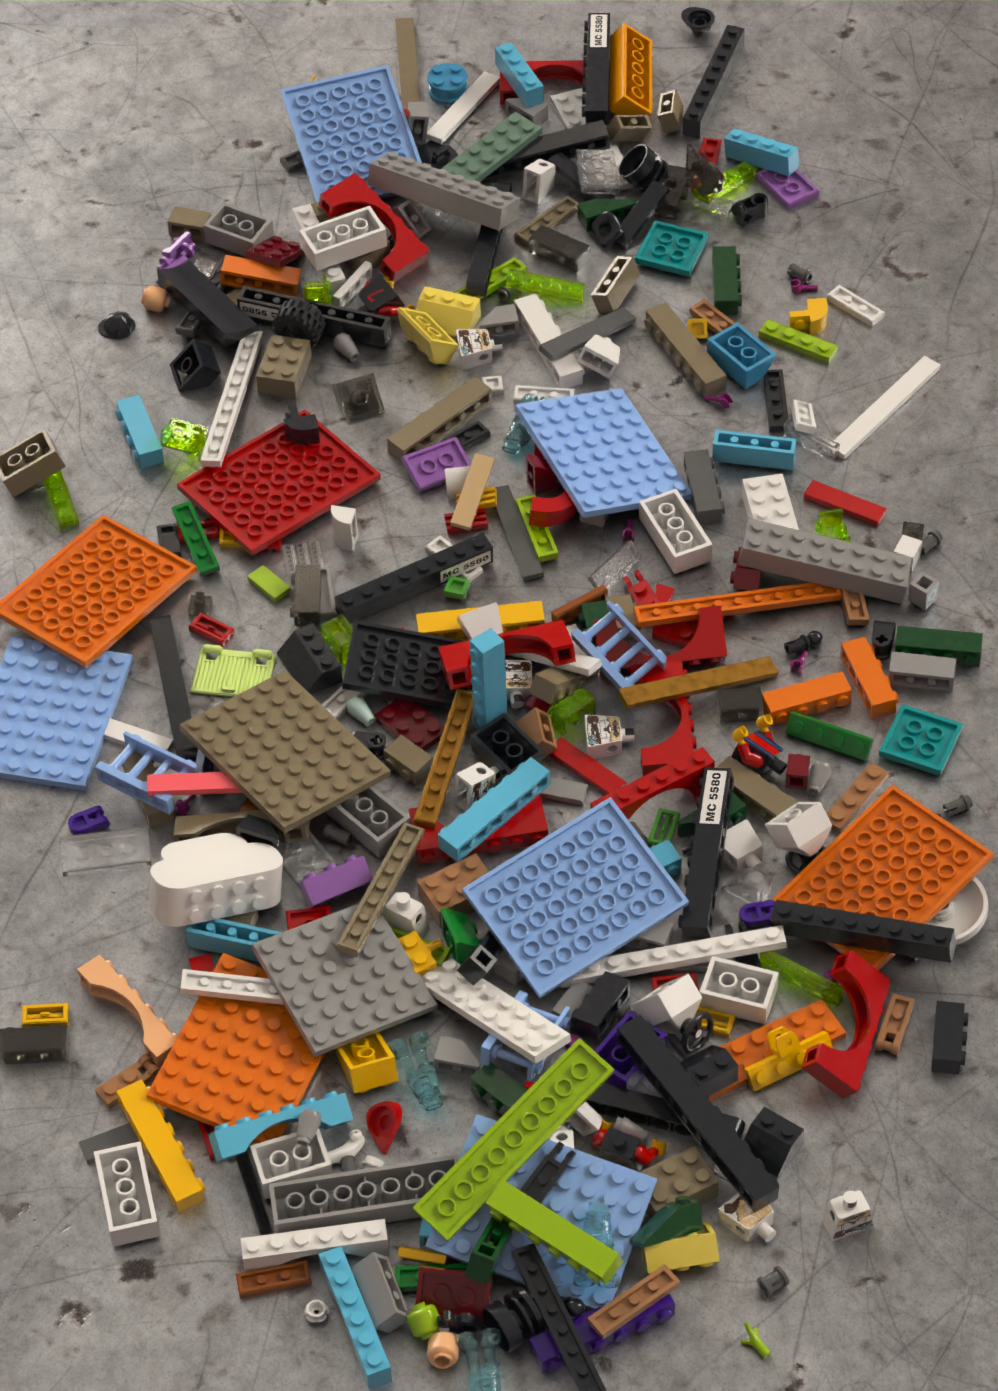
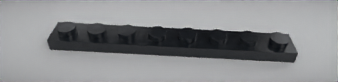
[511,1243,607,1391]

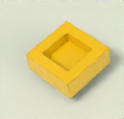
[687,318,708,338]

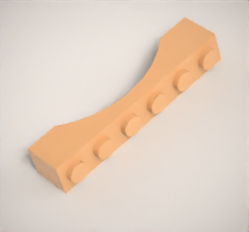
[77,954,178,1068]

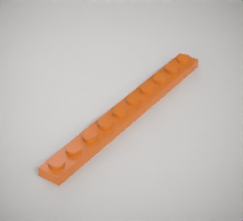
[633,582,842,628]

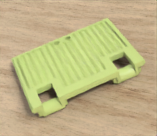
[190,644,276,697]

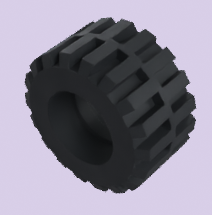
[272,299,326,348]

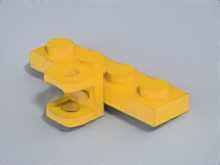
[744,1026,833,1092]

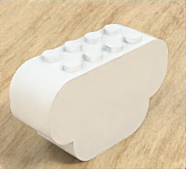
[149,833,283,927]

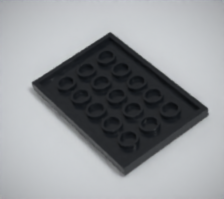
[342,620,472,709]

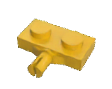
[398,930,443,976]

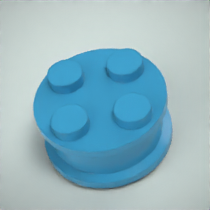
[427,63,468,104]

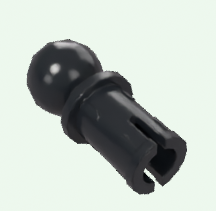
[784,631,823,656]
[561,1297,585,1318]

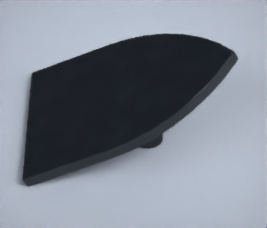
[417,140,458,169]

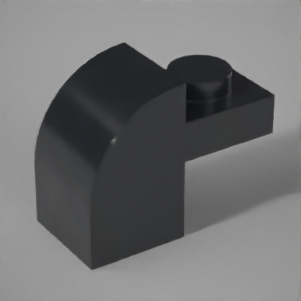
[283,403,320,444]

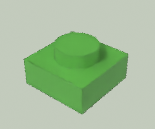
[444,575,470,600]

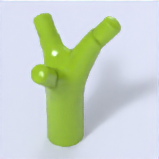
[741,1322,771,1359]

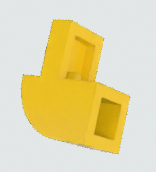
[788,298,828,335]

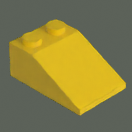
[335,1032,399,1094]

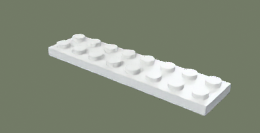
[550,88,634,193]
[421,958,571,1064]

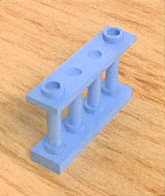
[571,600,667,689]
[95,731,198,815]
[480,990,572,1082]

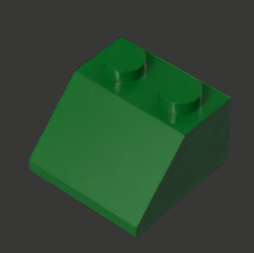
[440,908,481,964]

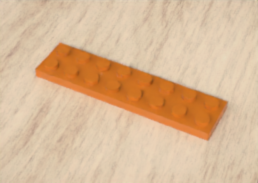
[708,999,846,1101]

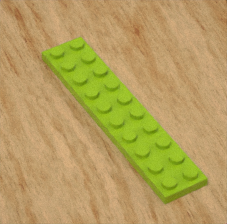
[413,1038,614,1242]

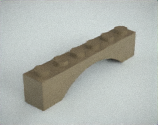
[173,810,310,843]

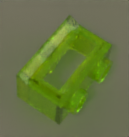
[161,417,208,455]
[814,508,851,543]
[320,613,353,664]
[551,687,596,736]

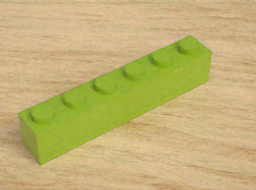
[486,1179,623,1286]

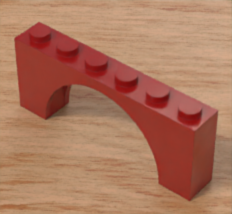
[500,60,610,105]
[318,173,430,282]
[593,605,727,676]
[438,620,576,690]
[631,661,697,777]
[590,747,715,820]
[408,794,548,864]
[801,950,891,1098]

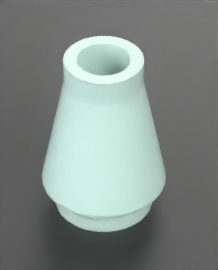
[346,696,376,727]

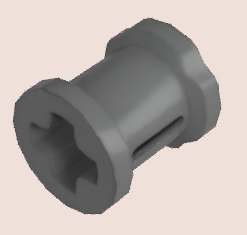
[757,1266,789,1297]

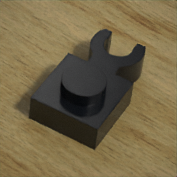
[437,1310,483,1337]

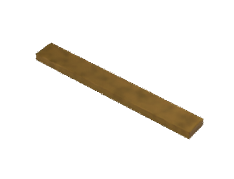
[617,656,779,710]
[414,689,473,829]

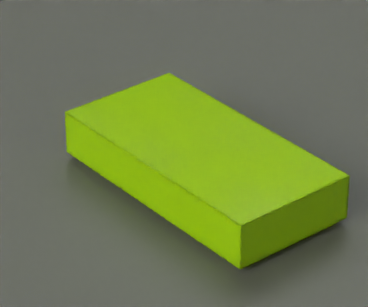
[247,565,291,603]

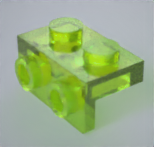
[303,274,332,305]

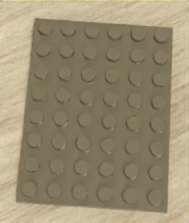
[180,671,391,834]

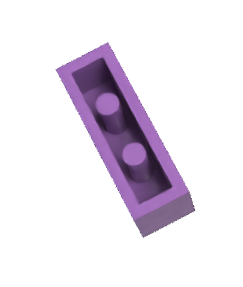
[299,854,373,908]

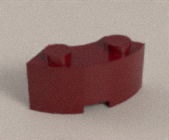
[730,547,762,590]

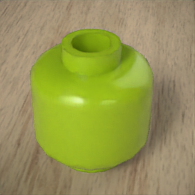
[406,1301,441,1340]

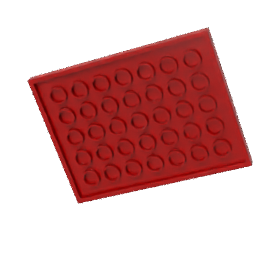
[177,410,381,556]

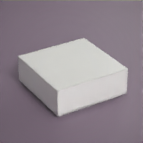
[482,376,504,396]

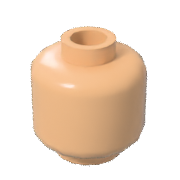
[141,285,170,313]
[427,1331,460,1369]

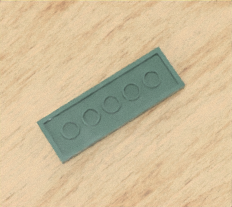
[441,112,542,182]

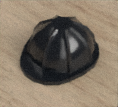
[681,7,715,34]
[98,311,136,339]

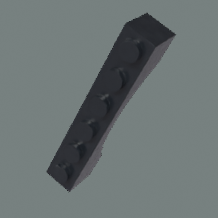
[456,930,503,986]

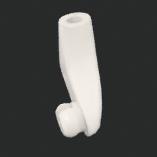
[327,1130,365,1164]

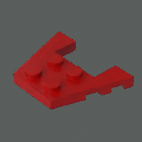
[652,583,731,648]

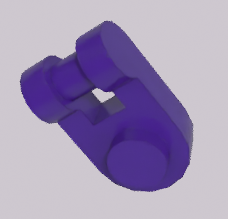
[68,805,110,836]
[739,900,775,927]

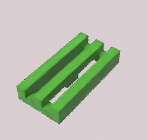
[647,808,680,847]

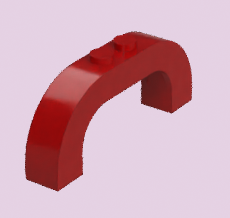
[529,442,577,527]

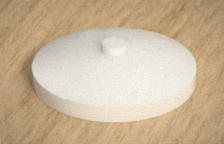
[927,877,989,945]

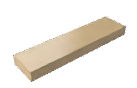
[450,453,495,531]

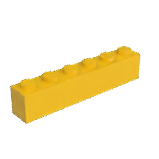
[416,601,545,641]
[116,1079,205,1213]

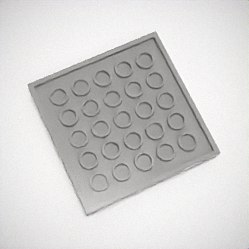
[252,904,437,1057]

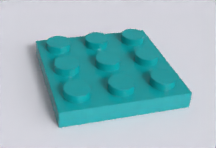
[635,220,709,277]
[879,704,963,776]

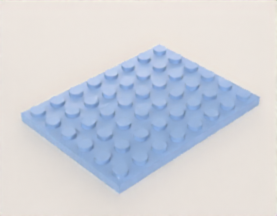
[280,65,422,202]
[514,388,693,518]
[0,636,133,791]
[462,797,689,999]
[425,1114,657,1310]

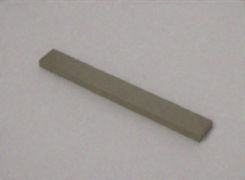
[395,18,420,110]
[336,822,425,958]

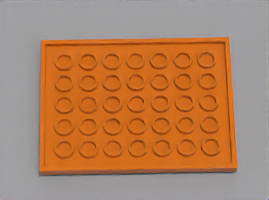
[0,515,197,668]
[772,784,994,970]
[146,953,325,1144]

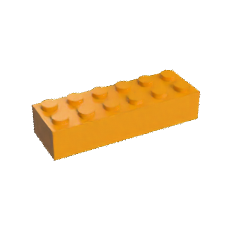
[609,23,652,117]

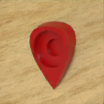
[366,1101,402,1155]

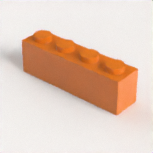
[220,255,301,297]
[840,637,899,719]
[761,671,852,726]

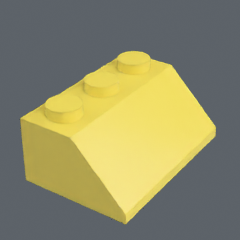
[416,286,481,339]
[397,307,459,365]
[640,1221,720,1273]

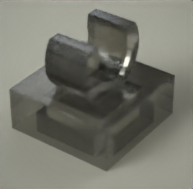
[902,521,924,541]
[188,591,212,617]

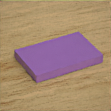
[755,169,819,210]
[401,437,471,492]

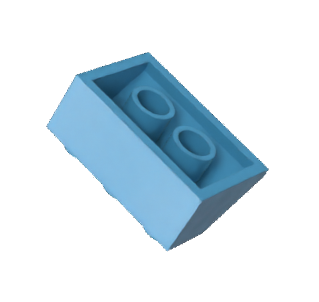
[707,322,777,389]

